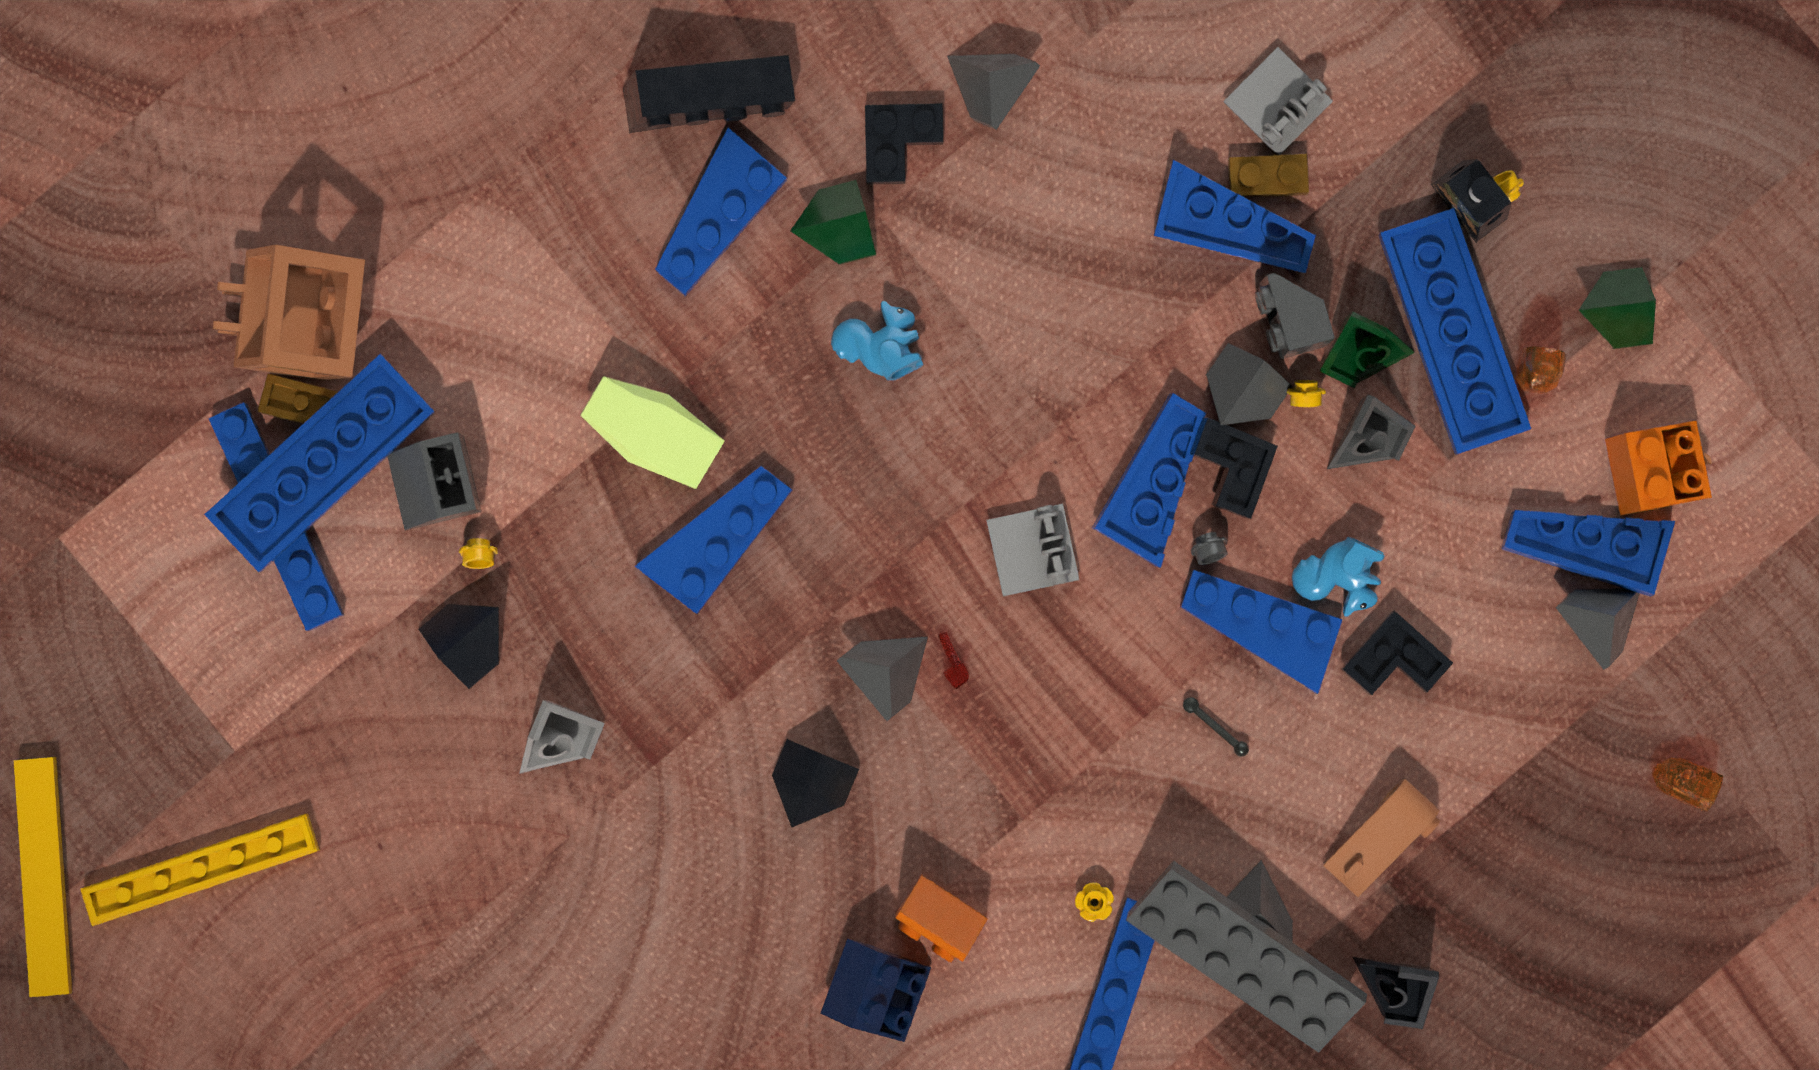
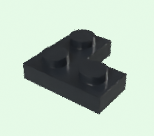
[865,103,943,185]
[1190,418,1278,519]
[1341,610,1453,695]

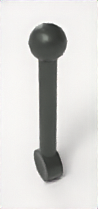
[1183,697,1249,757]

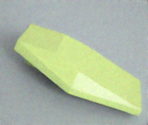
[580,376,725,489]

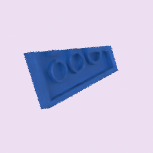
[655,127,787,297]
[1154,160,1316,273]

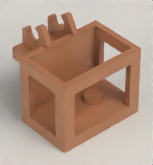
[213,245,365,380]

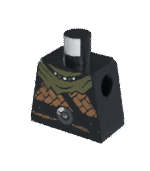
[1431,159,1511,243]

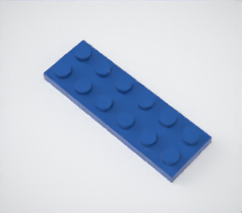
[1378,208,1531,455]
[204,354,435,573]

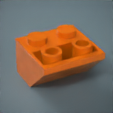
[1605,421,1712,516]
[895,874,988,963]

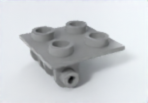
[1223,47,1333,155]
[986,504,1079,596]

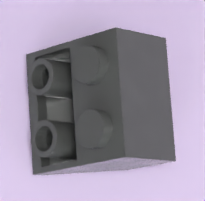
[1255,273,1335,360]
[387,432,482,531]

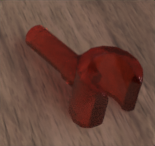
[938,632,969,689]

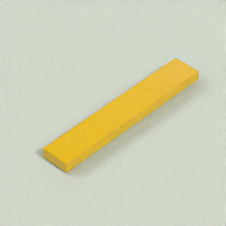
[14,757,72,997]
[80,813,320,926]

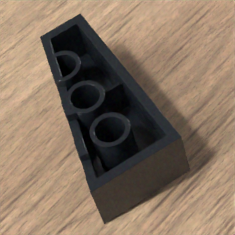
[623,55,796,133]

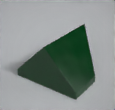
[790,180,876,265]
[1579,267,1656,349]
[1320,311,1415,389]

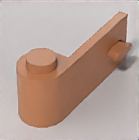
[1323,778,1440,897]

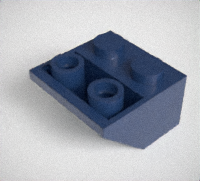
[820,939,931,1042]

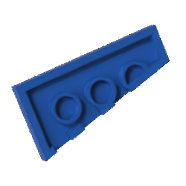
[1092,393,1206,568]
[635,466,793,614]
[1501,510,1675,597]
[1180,570,1343,694]

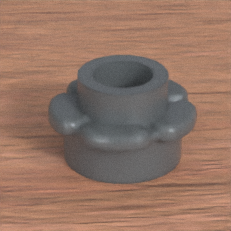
[1191,532,1228,565]

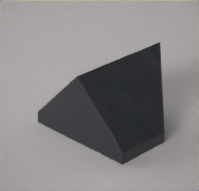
[418,604,499,689]
[772,739,859,828]
[1353,957,1439,1029]

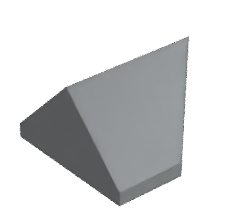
[519,700,605,774]

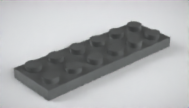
[1126,860,1367,1053]

